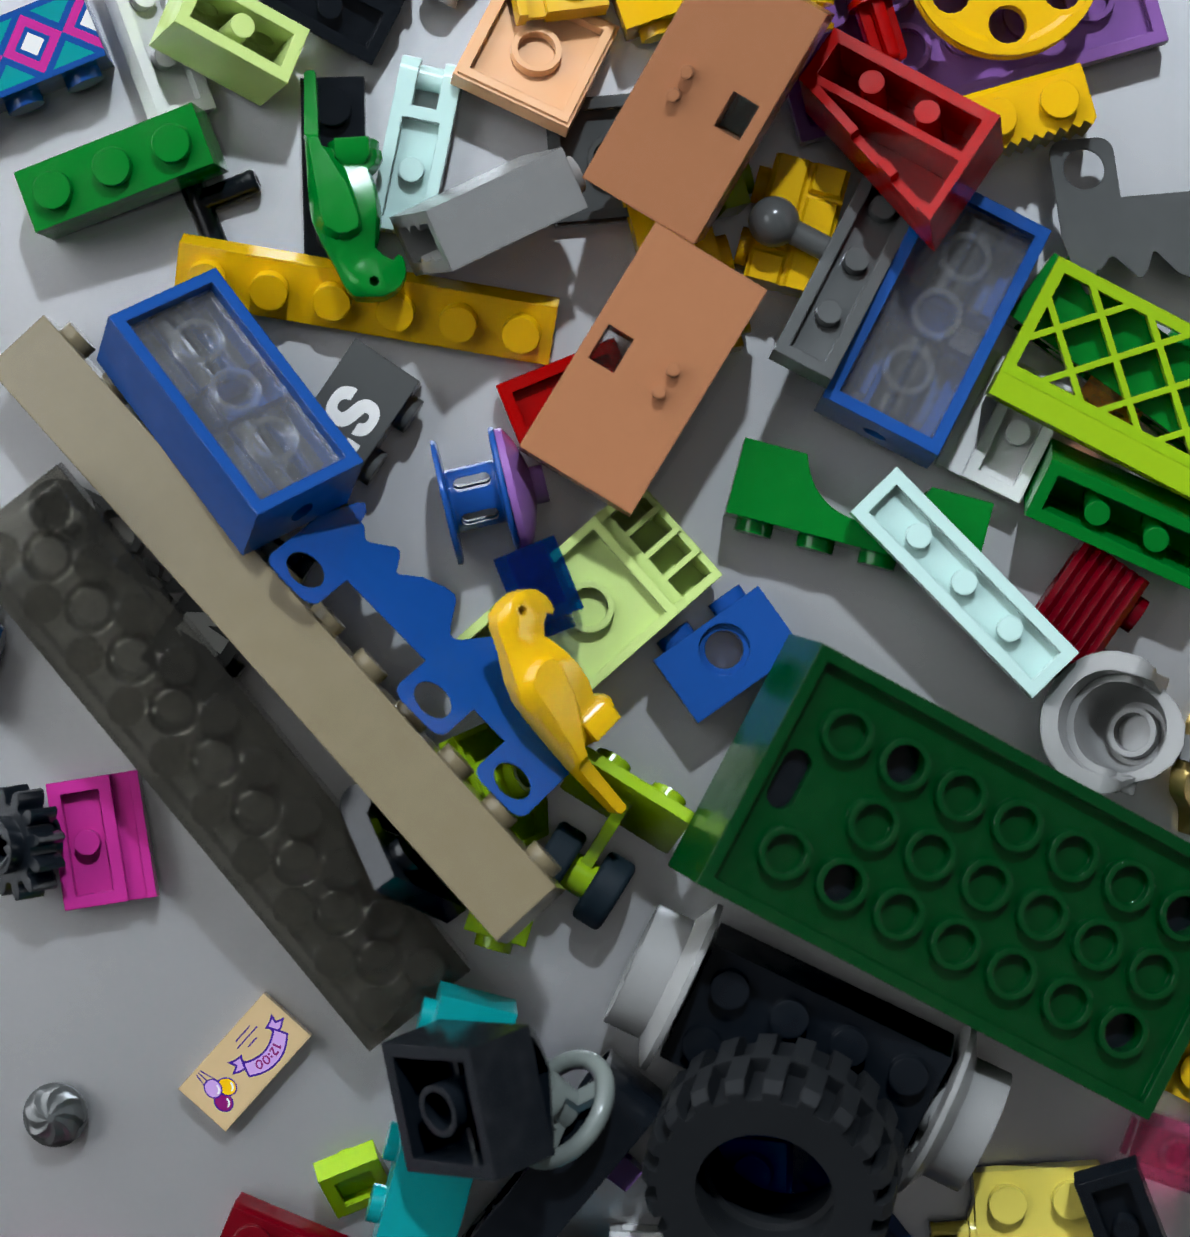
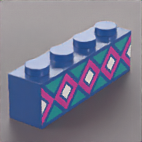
[0,0,115,117]

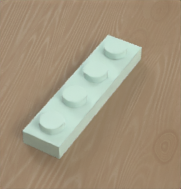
[849,467,1079,698]

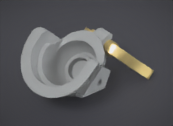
[1040,651,1190,835]

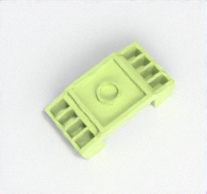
[457,490,723,690]

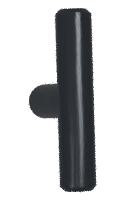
[181,169,261,241]

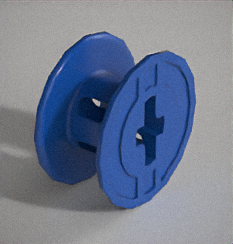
[430,427,522,565]

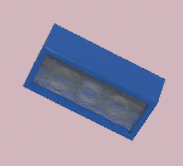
[814,191,1052,469]
[97,268,364,556]

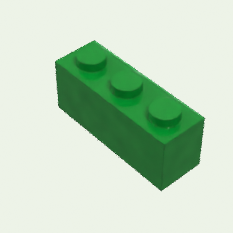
[13,102,229,240]
[1024,438,1190,589]

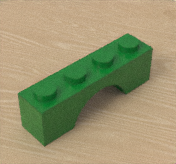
[723,437,994,572]

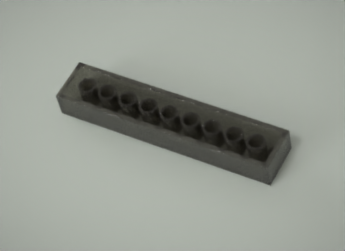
[0,462,470,1052]

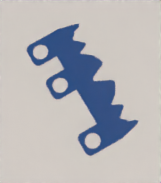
[269,503,569,816]

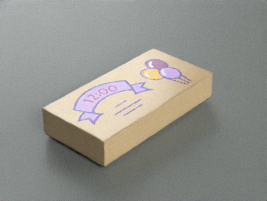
[178,992,313,1132]

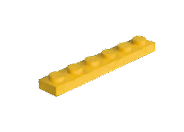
[175,233,560,365]

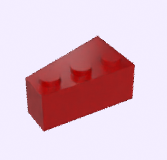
[799,27,1004,252]

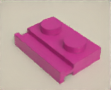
[46,769,160,911]

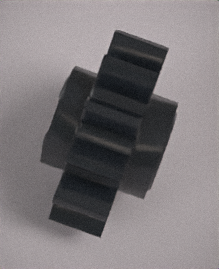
[0,784,65,901]

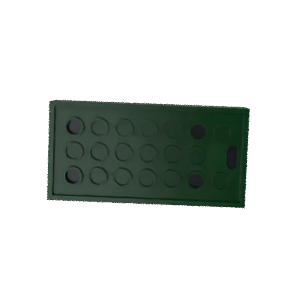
[668,634,1190,1120]

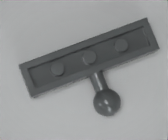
[748,176,910,388]

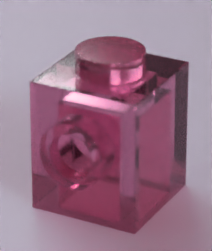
[1115,1109,1190,1194]

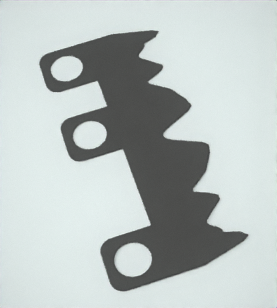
[1049,137,1190,295]

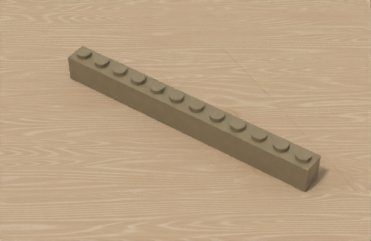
[0,315,566,944]

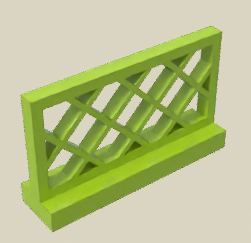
[984,256,1190,501]

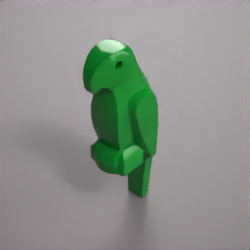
[304,70,407,303]

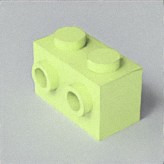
[149,0,310,106]

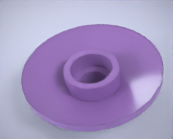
[493,427,550,554]

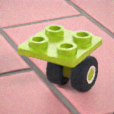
[544,746,695,930]

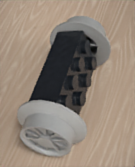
[603,903,1012,1193]

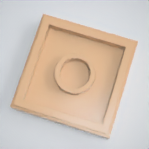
[450,0,620,138]

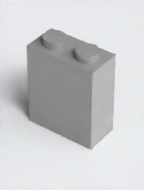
[389,147,588,276]

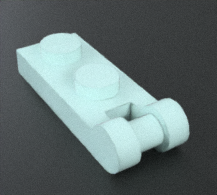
[375,55,463,234]

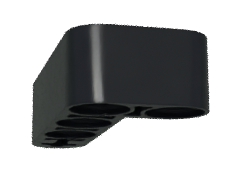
[462,1049,662,1237]

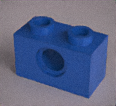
[652,584,792,723]

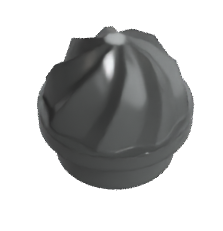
[23,1082,88,1147]

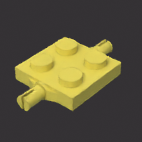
[929,1159,1101,1237]

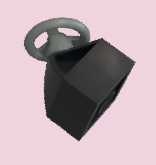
[381,1019,615,1181]

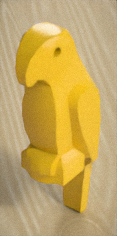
[488,589,626,814]

